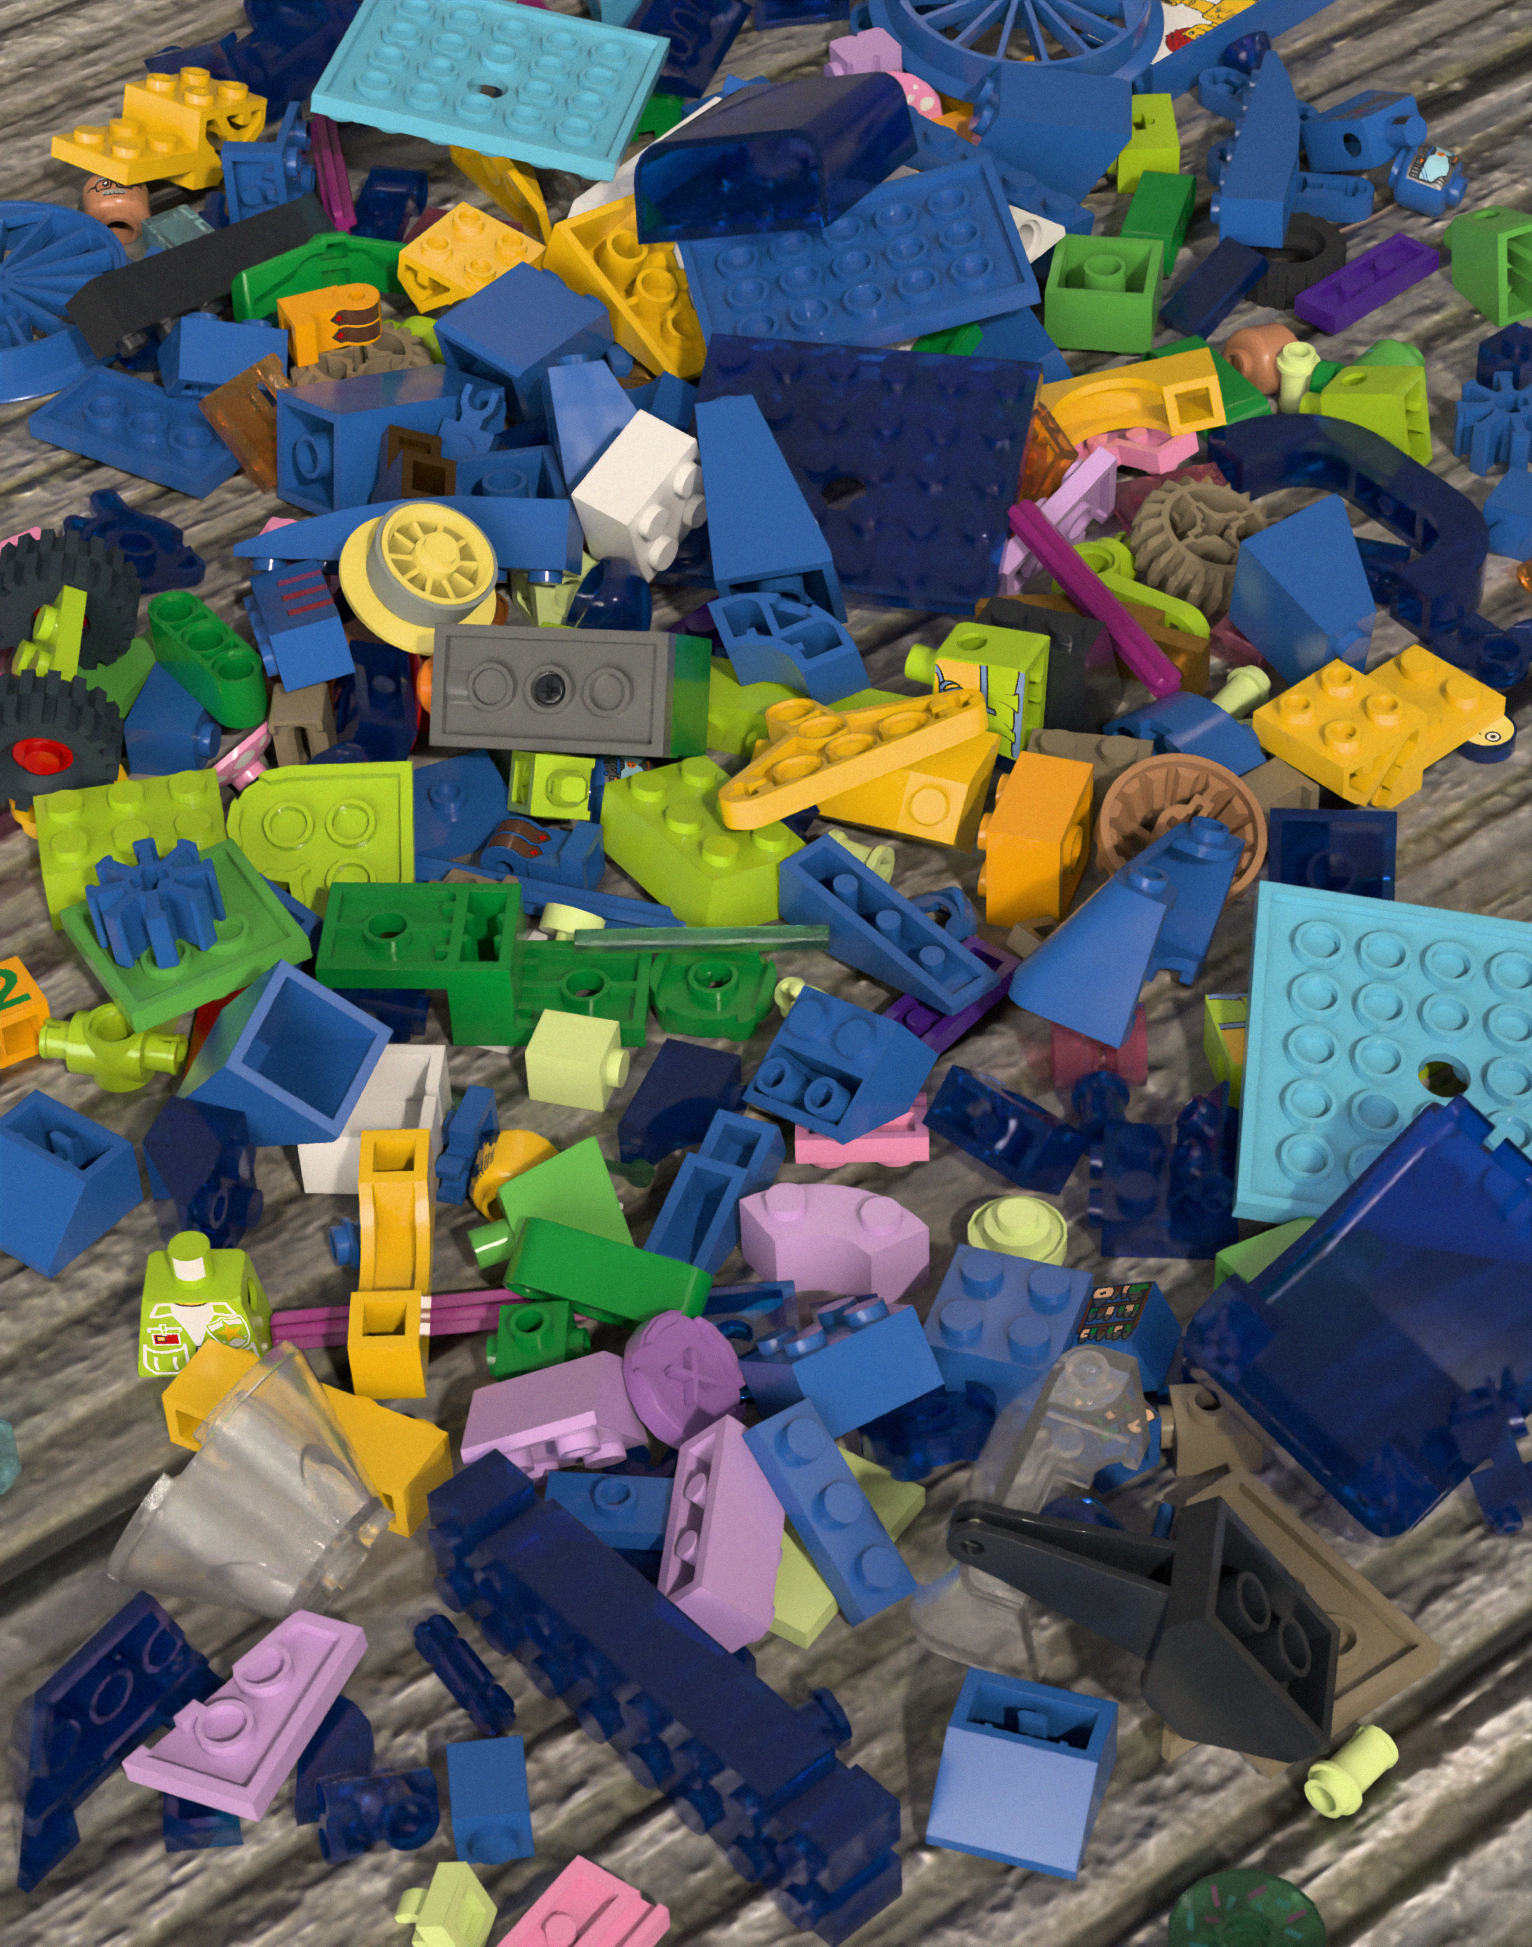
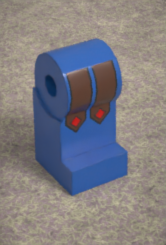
[480,816,606,891]

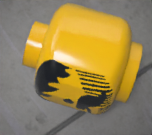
[469,1129,559,1223]

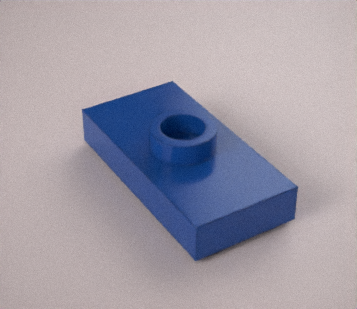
[539,1471,675,1551]

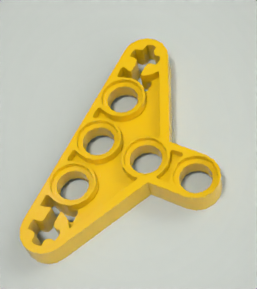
[718,689,989,830]

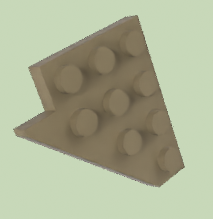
[1162,1466,1441,1779]

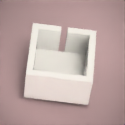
[571,409,707,586]
[297,1044,452,1194]

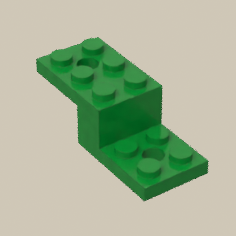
[315,882,655,1047]

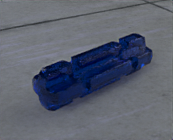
[413,1614,516,1736]

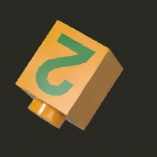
[0,956,51,1069]

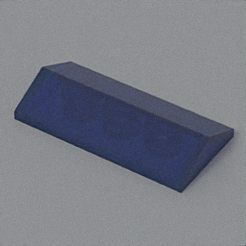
[626,0,753,99]

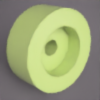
[539,903,606,941]

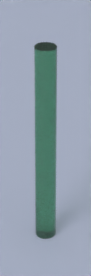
[574,925,830,954]

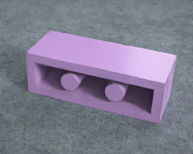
[652,1414,785,1661]

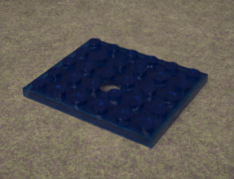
[655,333,1044,616]

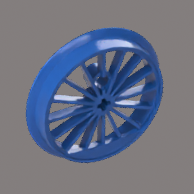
[868,0,1164,104]
[0,200,134,404]

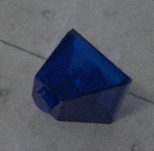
[1268,808,1397,901]

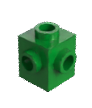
[487,1300,591,1383]

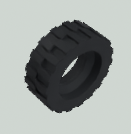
[1229,212,1347,311]

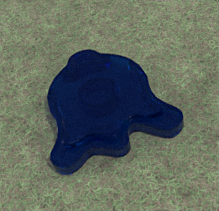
[62,489,206,594]

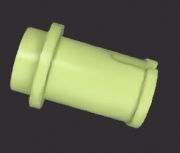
[1276,342,1320,416]
[1211,665,1271,721]
[1305,1724,1399,1818]

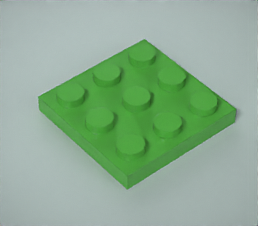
[59,838,313,1034]

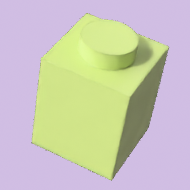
[525,1009,630,1112]

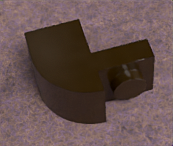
[371,424,457,504]

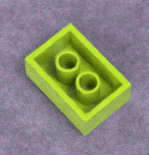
[600,755,808,935]
[33,768,228,931]

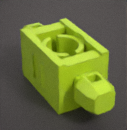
[507,750,595,821]

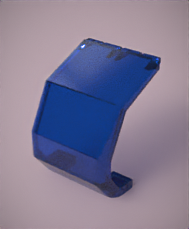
[1182,1092,1532,1549]

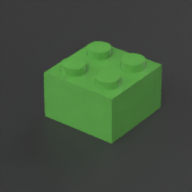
[1044,234,1164,355]

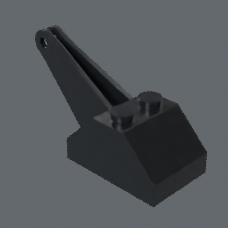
[946,1495,1341,1764]

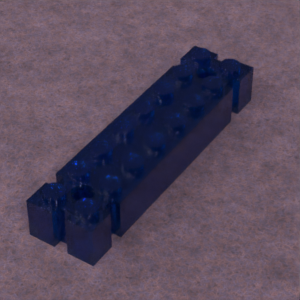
[427,1448,902,1947]

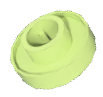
[968,1196,1067,1266]

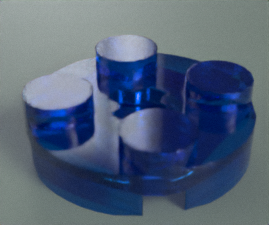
[857,1380,1001,1482]

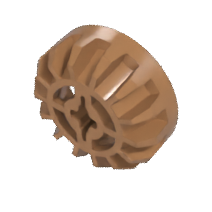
[1092,753,1268,916]

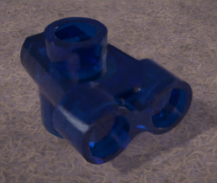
[332,988,431,1044]
[314,1767,440,1865]

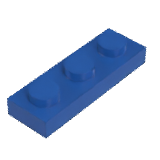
[741,1397,920,1628]

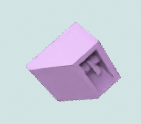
[460,1350,648,1488]

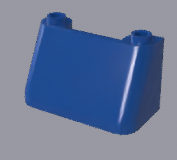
[1008,816,1246,1049]

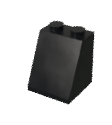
[975,596,1124,735]

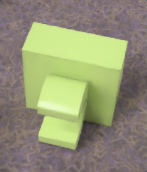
[394,1861,498,1947]

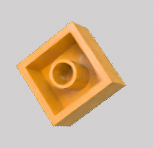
[977,751,1094,929]

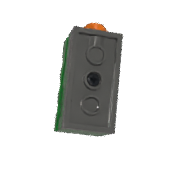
[417,623,712,759]

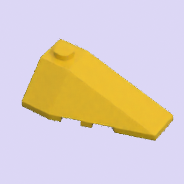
[448,91,552,247]
[541,191,713,382]
[750,731,1002,854]

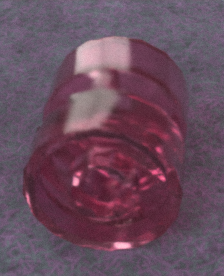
[1050,1002,1148,1090]

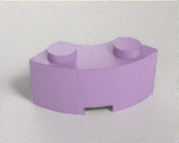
[739,1182,930,1304]

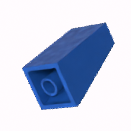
[277,363,507,516]
[695,394,849,624]

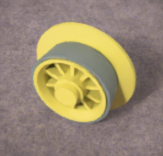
[339,500,498,656]

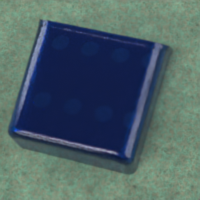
[634,71,919,245]

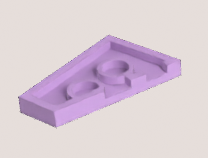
[988,446,1117,596]
[122,1608,368,1822]

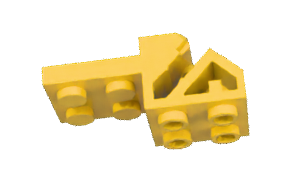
[51,67,267,190]
[397,201,618,344]
[1252,644,1506,809]

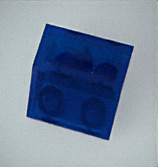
[142,1096,264,1250]

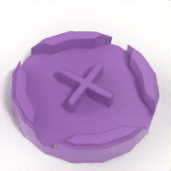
[622,1310,746,1450]

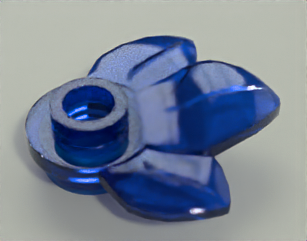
[1431,611,1532,689]

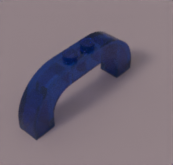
[1206,413,1489,645]

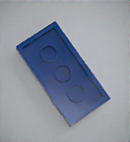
[28,364,270,499]

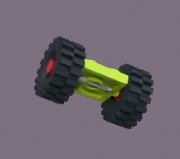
[0,529,141,812]

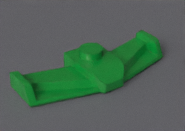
[231,230,409,324]

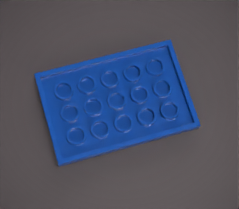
[677,153,1041,391]

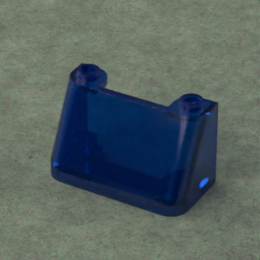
[143,0,363,124]

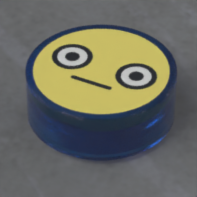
[1456,714,1517,764]

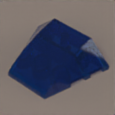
[8,1590,227,1894]

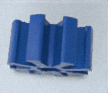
[1452,371,1532,477]
[85,838,227,969]

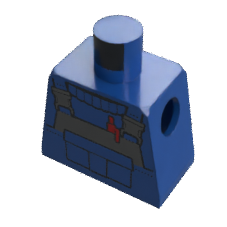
[1300,90,1427,173]

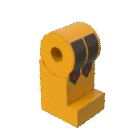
[277,283,383,368]

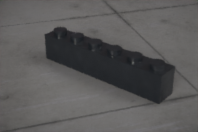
[64,192,338,360]

